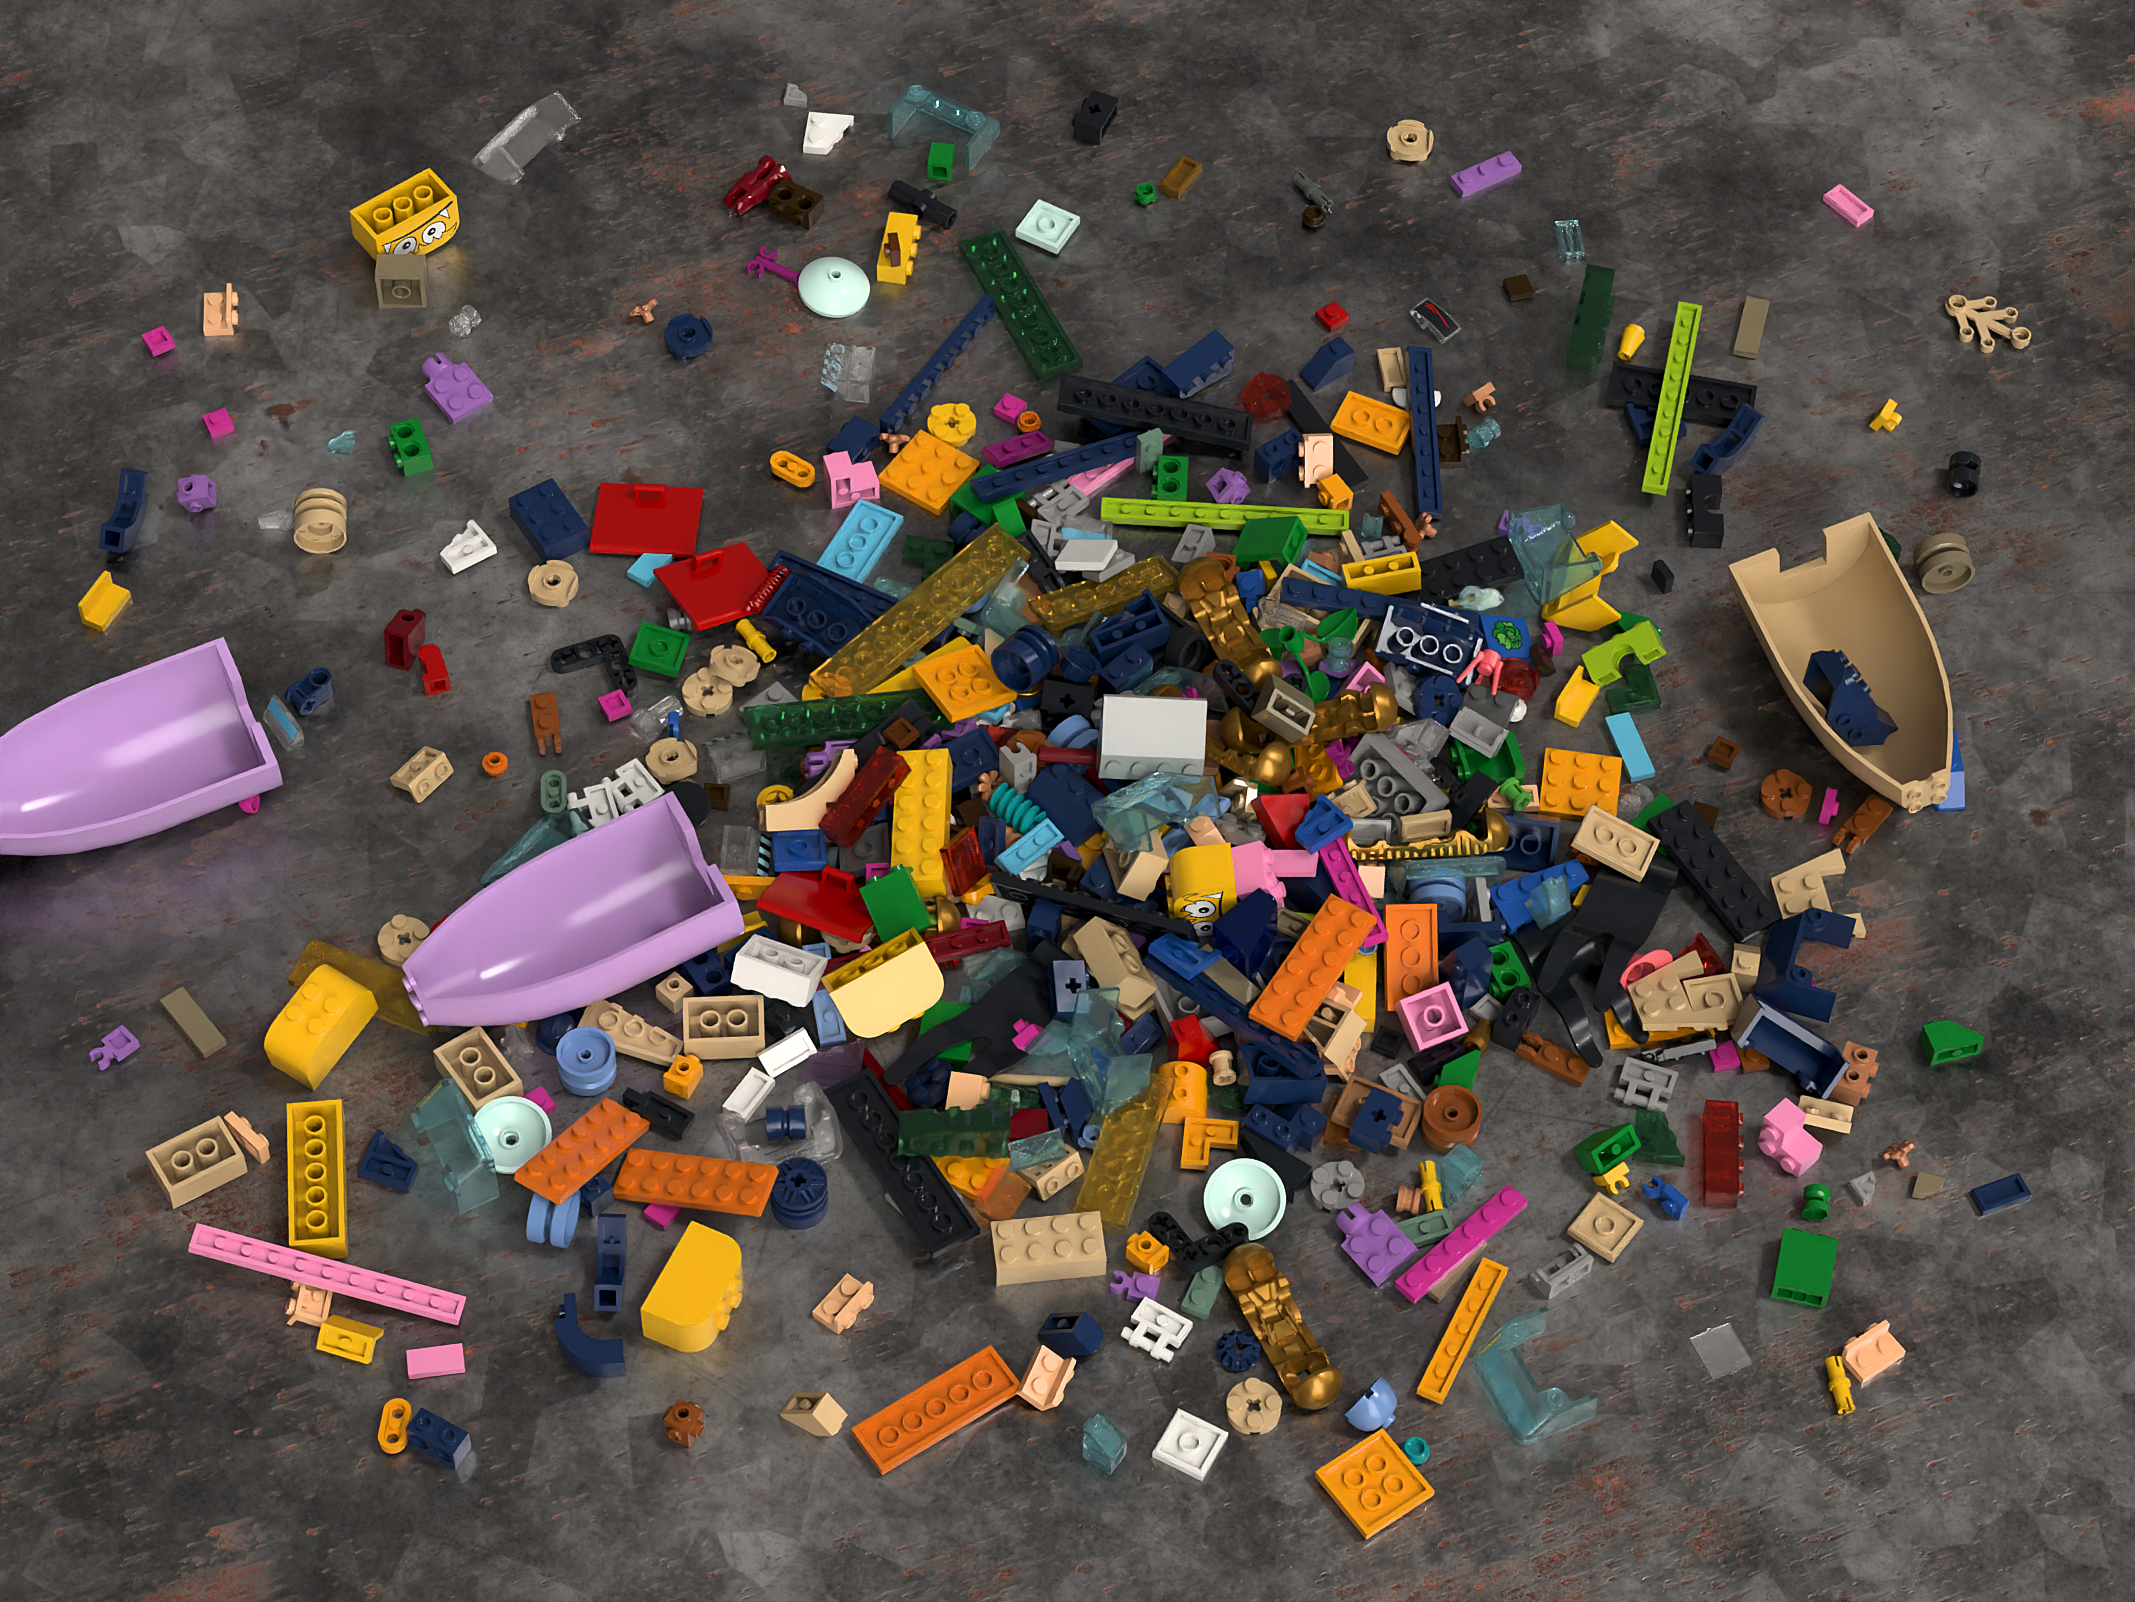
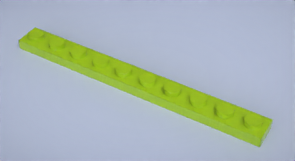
[1642,301,1703,496]
[1101,497,1349,536]

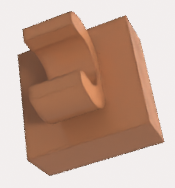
[1462,381,1496,413]

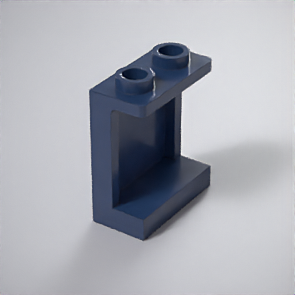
[1437,909,1506,961]

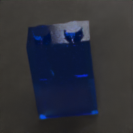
[1212,887,1278,983]

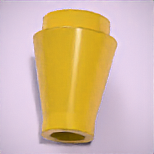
[1617,324,1645,361]

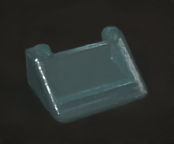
[1384,855,1506,904]

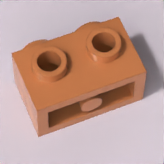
[1828,1041,1880,1107]

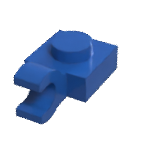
[1236,569,1266,615]
[1642,1175,1690,1220]

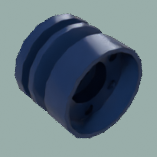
[991,624,1059,693]
[771,1157,828,1230]

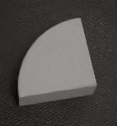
[784,83,807,108]
[1848,1171,1876,1207]

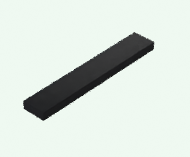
[1271,379,1369,492]
[792,698,926,797]
[1386,770,1498,900]

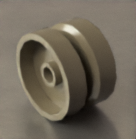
[1913,533,1975,594]

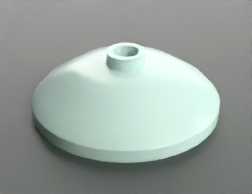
[798,257,870,318]
[470,1096,552,1174]
[1204,1158,1286,1241]

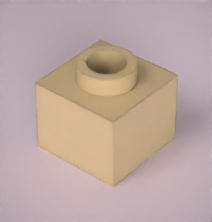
[655,971,694,1014]

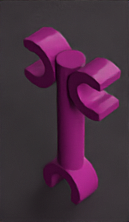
[746,245,802,290]
[1325,736,1359,780]

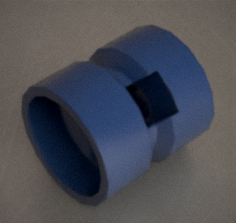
[947,511,995,557]
[766,1104,806,1141]

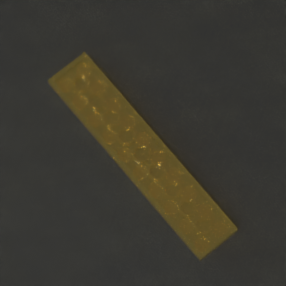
[810,522,1031,711]

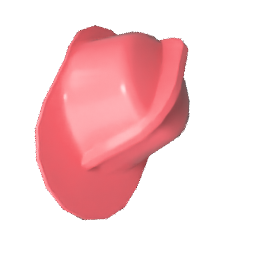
[1620,949,1673,997]

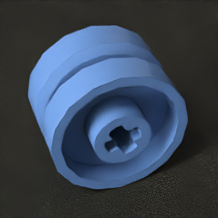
[1047,715,1099,777]
[1408,864,1467,923]
[556,1026,617,1096]
[526,1189,581,1248]

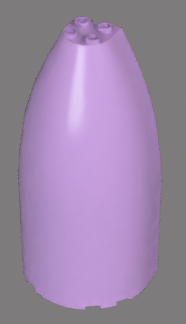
[0,637,283,856]
[401,791,745,1027]

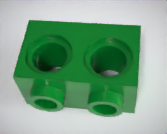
[387,417,434,477]
[1152,455,1188,502]
[1488,941,1532,1005]

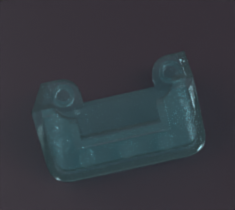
[1506,503,1603,605]

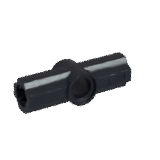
[888,180,958,229]

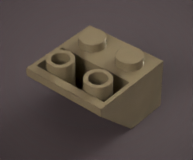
[1250,673,1316,743]

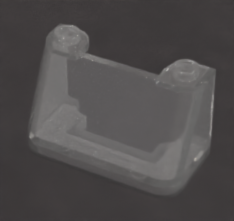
[714,1080,843,1167]

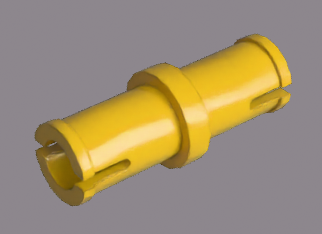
[736,619,776,663]
[1418,1161,1444,1214]
[1824,1356,1855,1414]

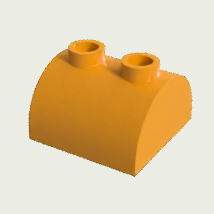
[1152,1061,1209,1124]

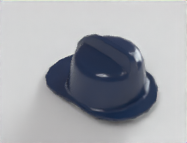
[1059,646,1102,683]
[535,1008,584,1056]

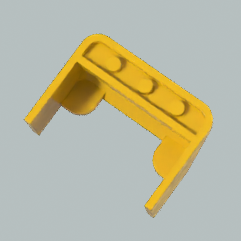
[1541,520,1638,632]

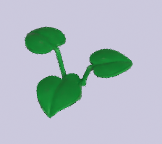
[1258,607,1357,705]

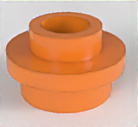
[1017,411,1041,434]
[482,752,508,777]

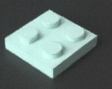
[1015,199,1080,254]

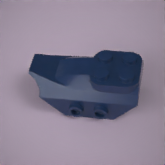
[759,570,878,669]
[1373,600,1484,690]
[1803,649,1898,747]

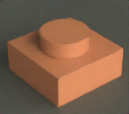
[1307,551,1341,574]

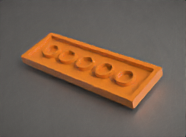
[1249,893,1377,1042]
[514,1097,650,1205]
[613,1148,779,1217]
[851,1345,1020,1475]

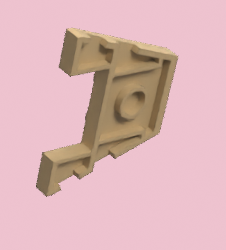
[1769,848,1866,938]
[1627,950,1728,1031]

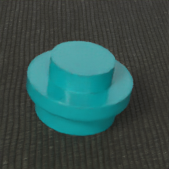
[1401,1437,1430,1465]

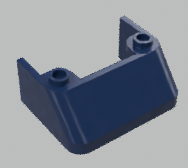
[1753,908,1856,1023]
[1731,993,1850,1100]

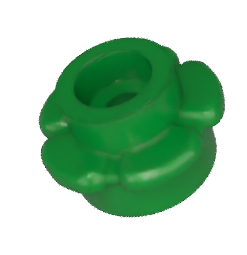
[1134,182,1157,204]

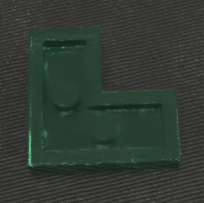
[902,535,956,587]
[1605,663,1661,716]

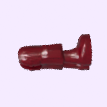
[723,155,793,215]

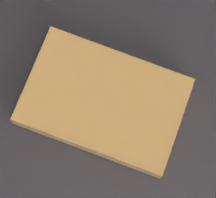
[1571,804,1660,882]

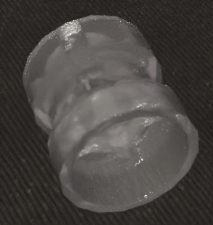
[447,305,481,339]
[1618,783,1654,819]

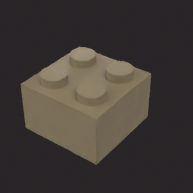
[375,254,430,308]

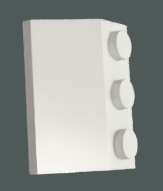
[730,934,828,1007]

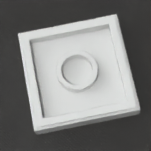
[1055,539,1118,571]
[1152,1408,1228,1481]

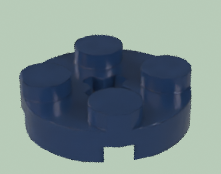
[664,314,713,359]
[1413,675,1464,726]
[904,1057,955,1108]

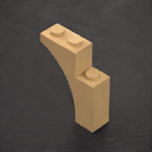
[758,749,859,831]

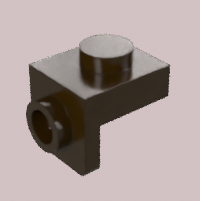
[1046,851,1083,893]

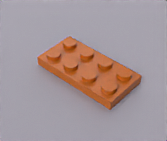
[1383,904,1439,1011]

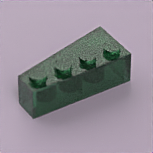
[1565,264,1616,372]
[898,1101,1010,1159]

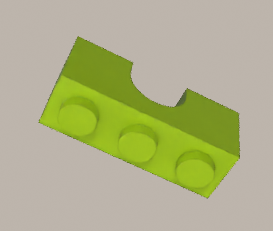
[1581,620,1667,688]

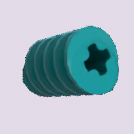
[989,782,1046,836]

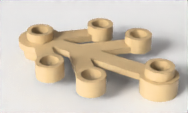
[1945,295,2031,353]

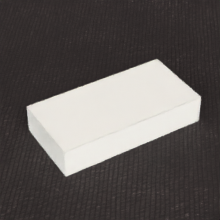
[757,1027,817,1078]
[722,1067,775,1124]

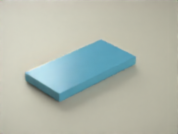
[816,498,903,584]

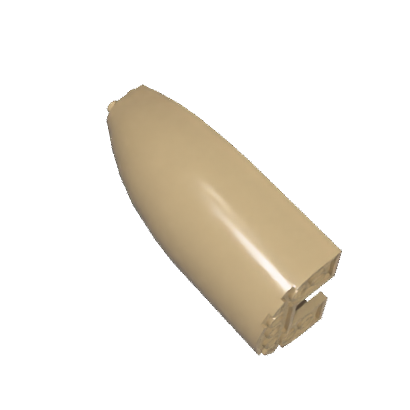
[1728,512,1953,813]

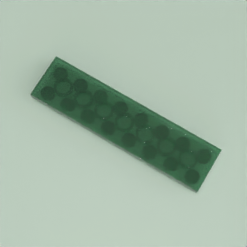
[958,227,1083,382]
[743,688,955,751]

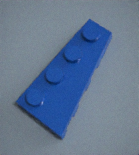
[1489,858,1590,935]

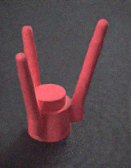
[1456,649,1504,695]

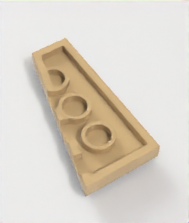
[577,999,684,1067]

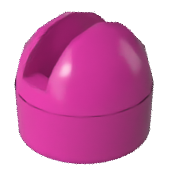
[238,794,260,813]

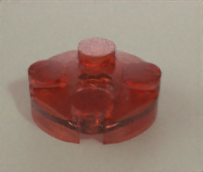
[1241,372,1291,421]
[1489,658,1541,701]

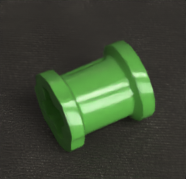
[1499,777,1533,811]

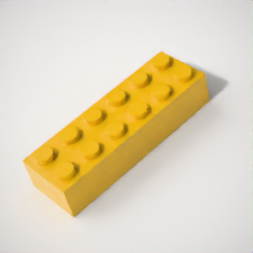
[891,748,953,898]
[287,1099,348,1259]

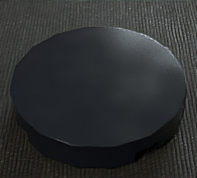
[662,781,711,830]

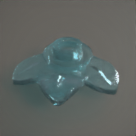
[1459,586,1504,616]

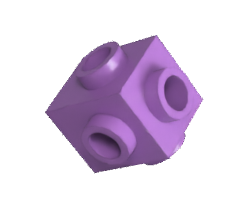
[1206,468,1251,505]
[176,474,216,512]

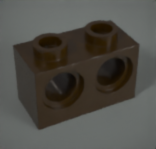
[768,178,824,230]

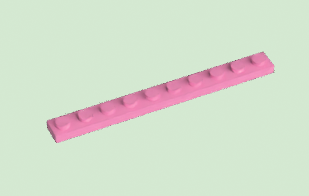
[188,1223,466,1325]

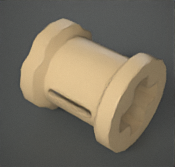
[1209,1050,1237,1086]

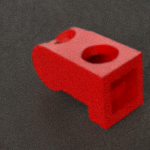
[418,644,451,696]

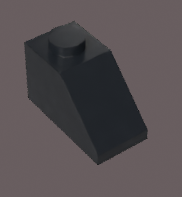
[764,1000,820,1063]

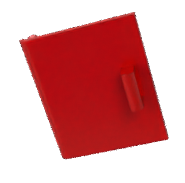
[590,482,704,558]
[653,542,781,631]
[756,865,874,944]

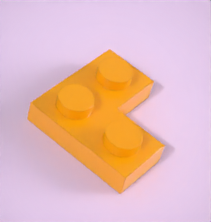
[1181,1116,1239,1171]

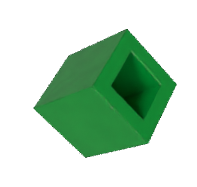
[928,142,955,181]

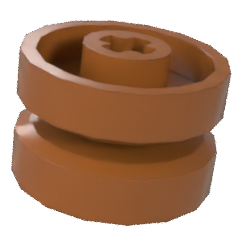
[1421,1085,1482,1155]

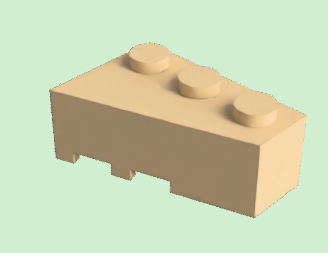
[1303,998,1367,1069]

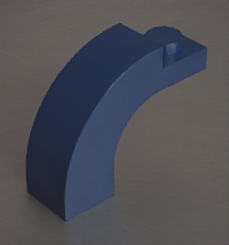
[1689,403,1765,475]
[99,467,149,553]
[594,1213,627,1311]
[554,1293,625,1377]

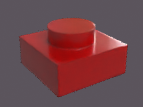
[1315,301,1350,333]

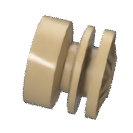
[294,488,347,554]

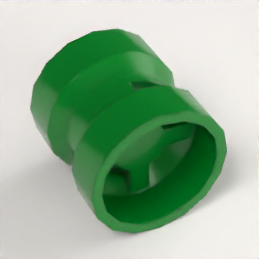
[1802,1184,1831,1221]

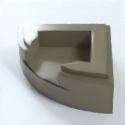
[1912,1170,1946,1199]

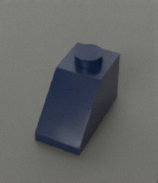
[1300,336,1355,391]
[1058,1077,1100,1144]
[1274,1103,1327,1152]
[1037,1312,1106,1355]

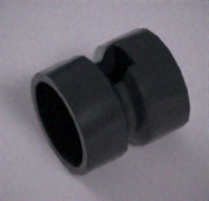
[1947,451,1981,498]

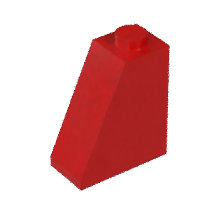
[1251,793,1310,850]
[1167,1014,1222,1069]

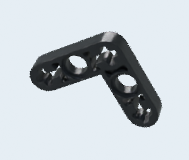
[551,634,638,698]
[1212,659,1308,723]
[1149,1212,1249,1274]

